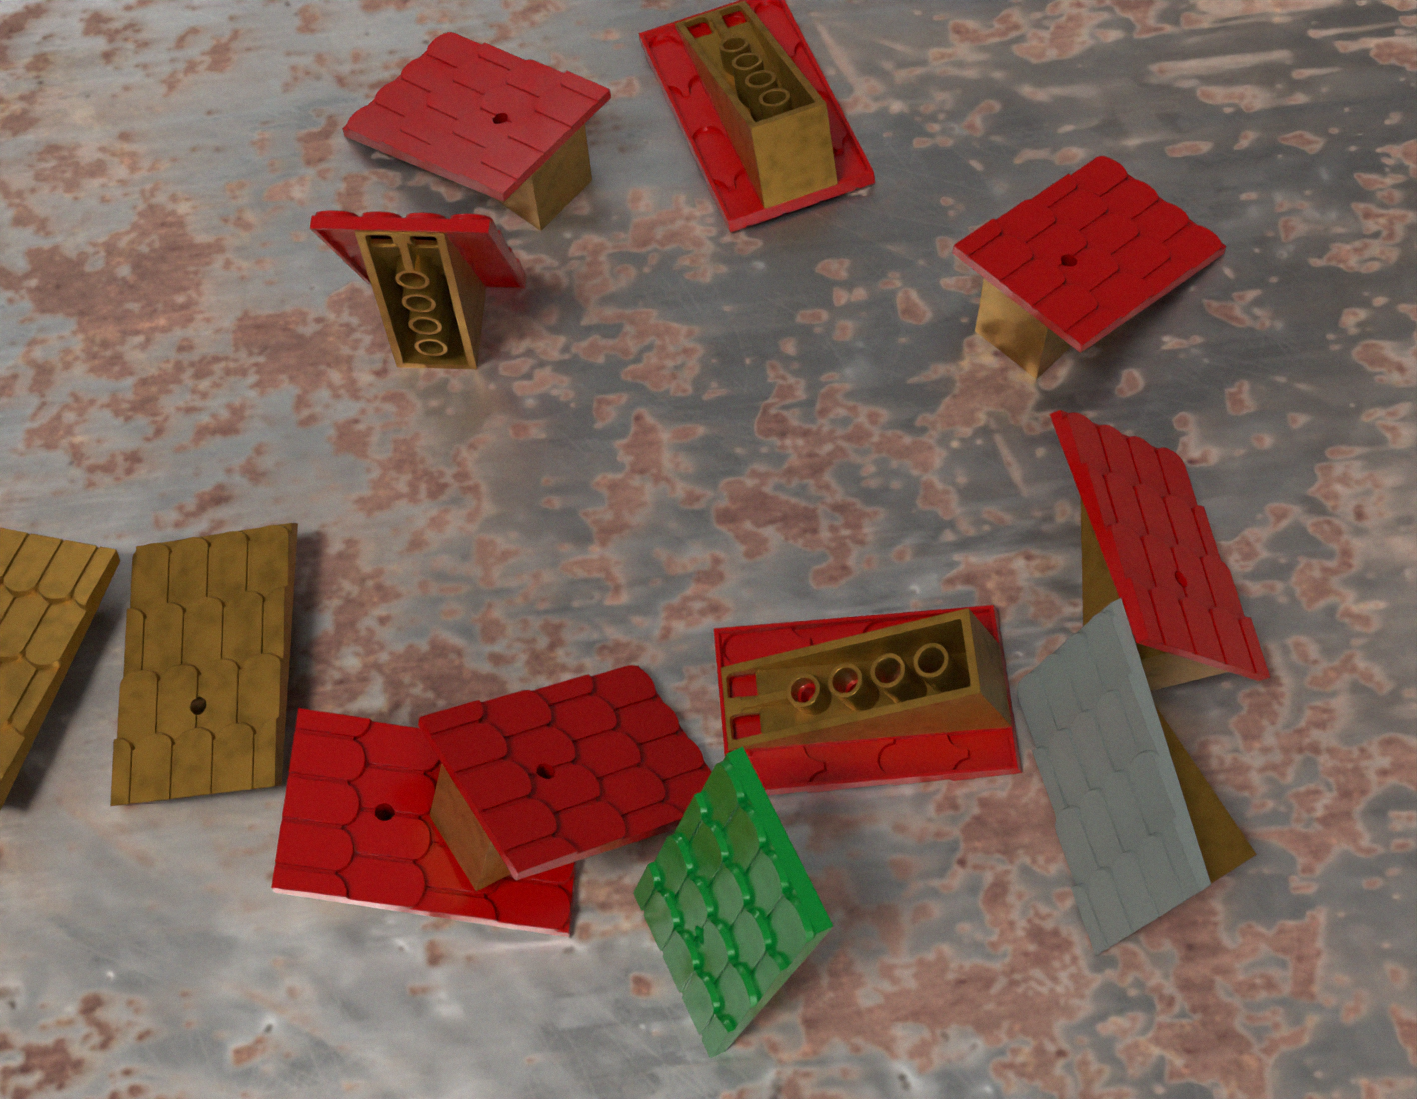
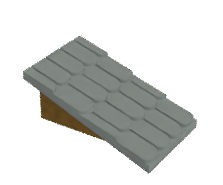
[1017,598,1257,956]

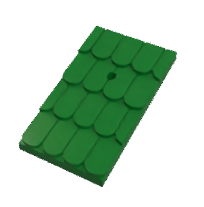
[633,746,834,1058]

